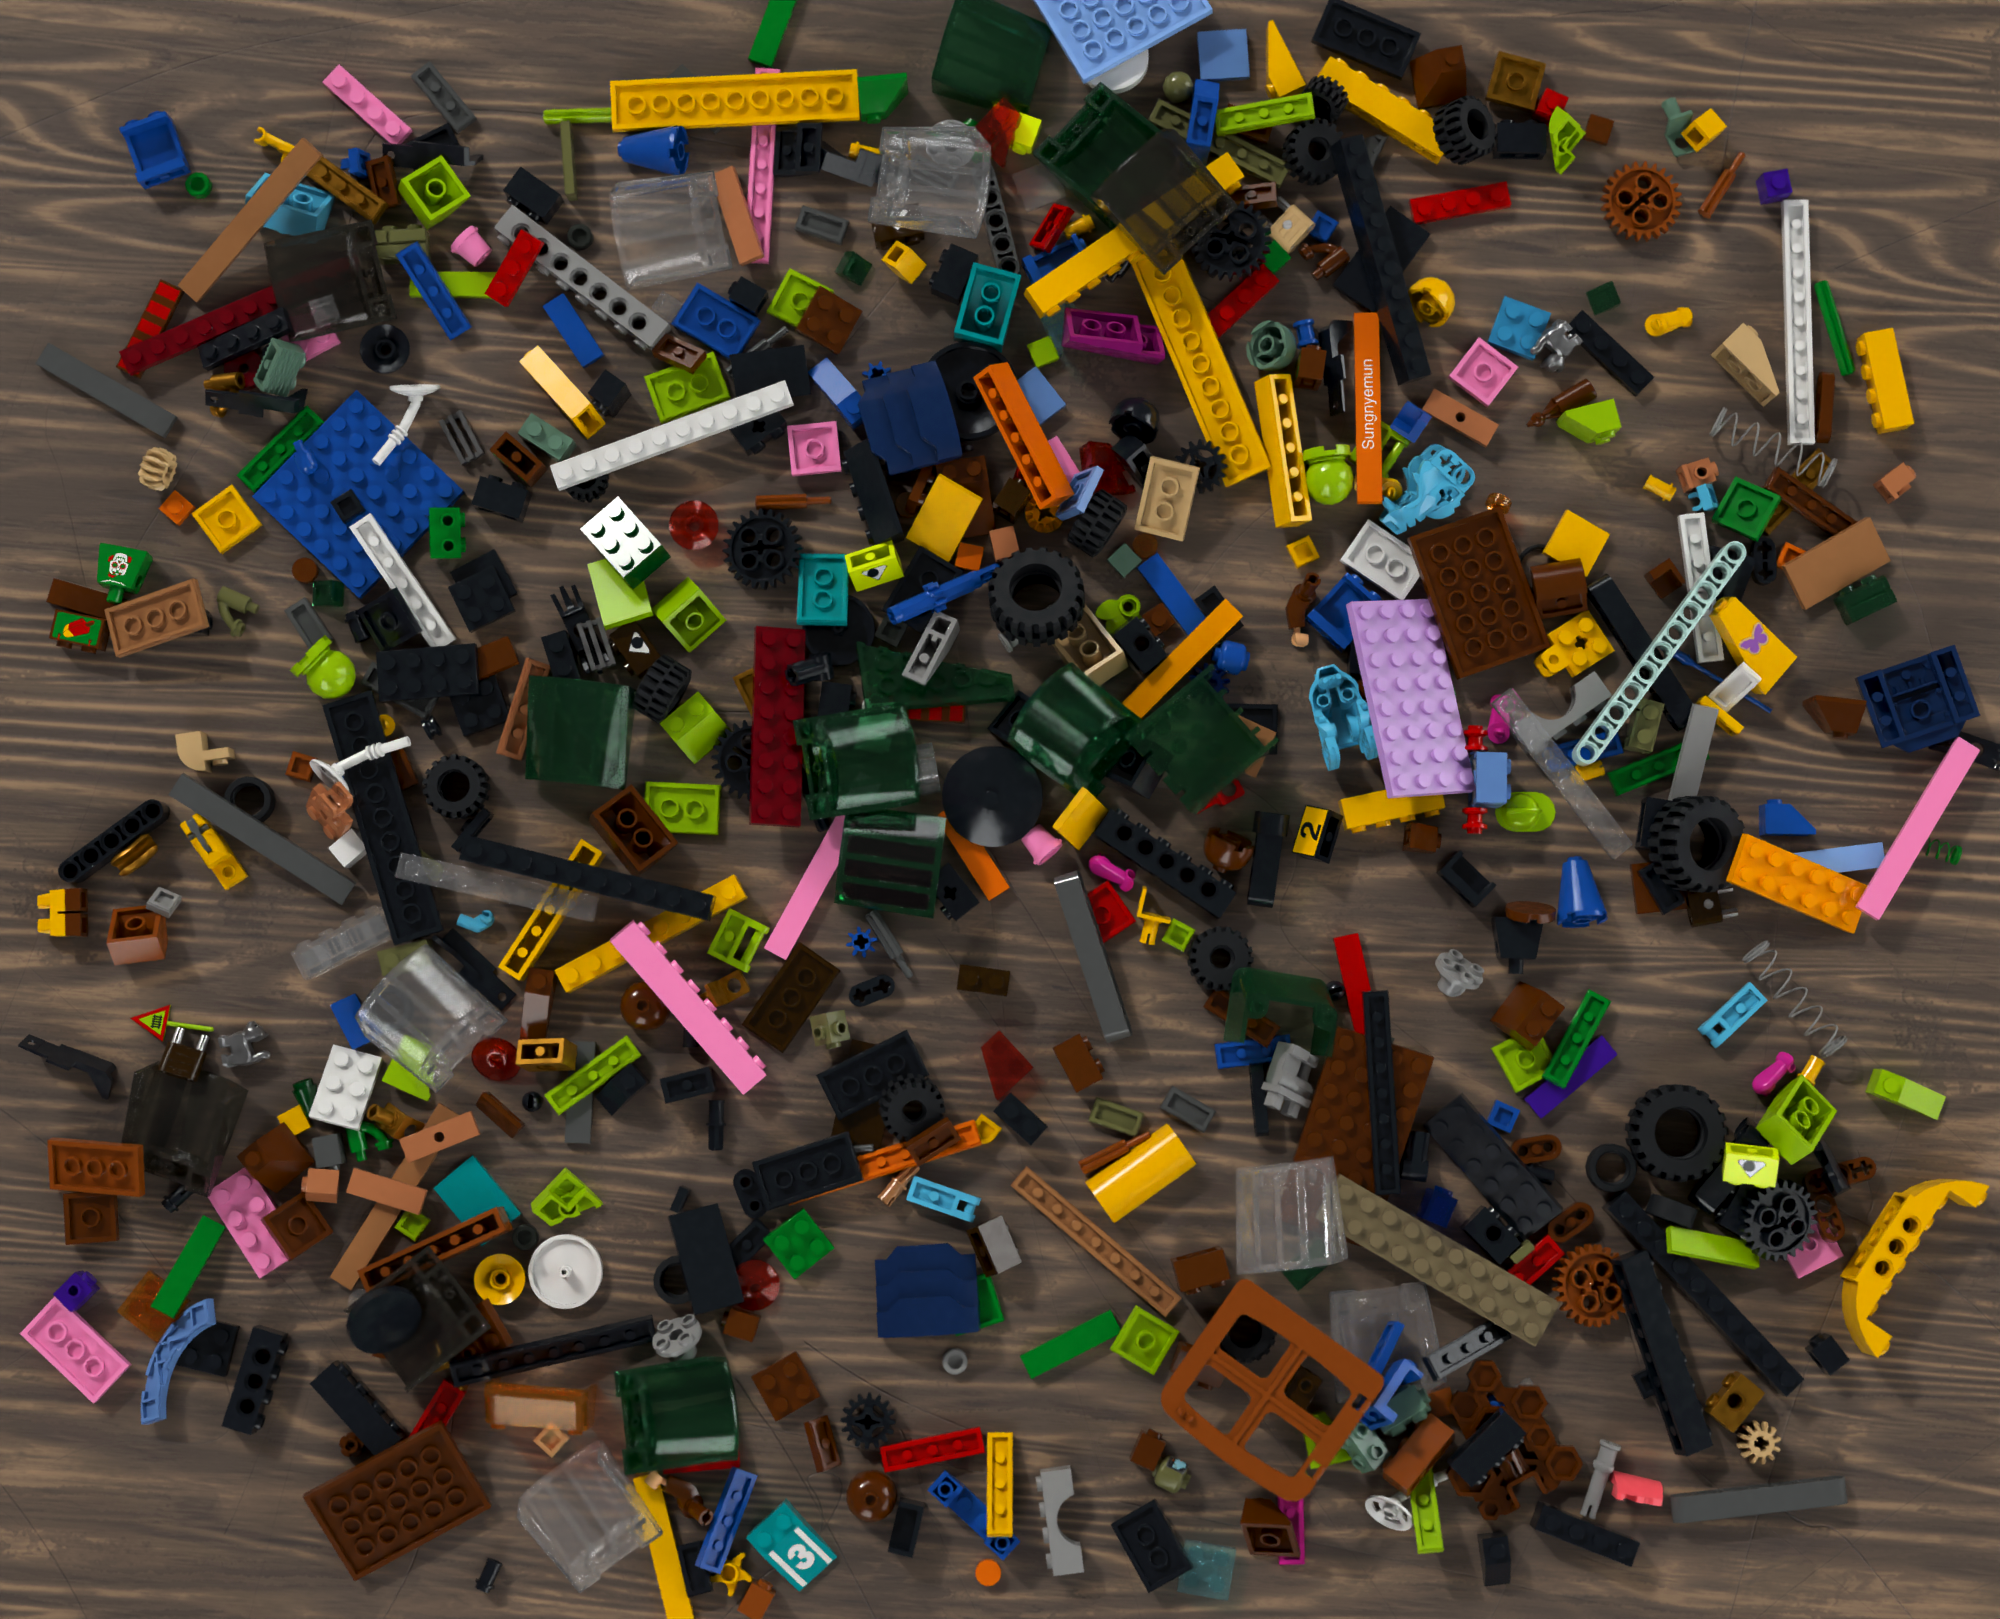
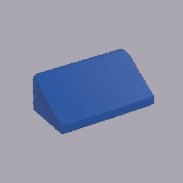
[330,993,378,1050]

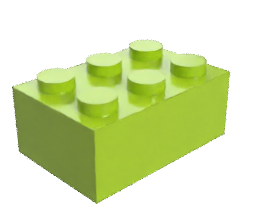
[1756,1074,1837,1165]

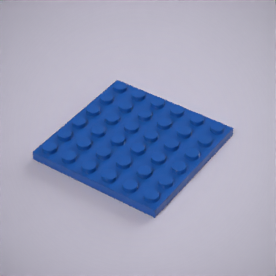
[252,390,465,599]

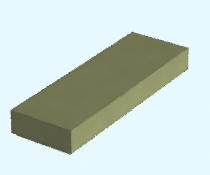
[560,121,578,201]

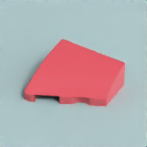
[1609,1470,1663,1506]

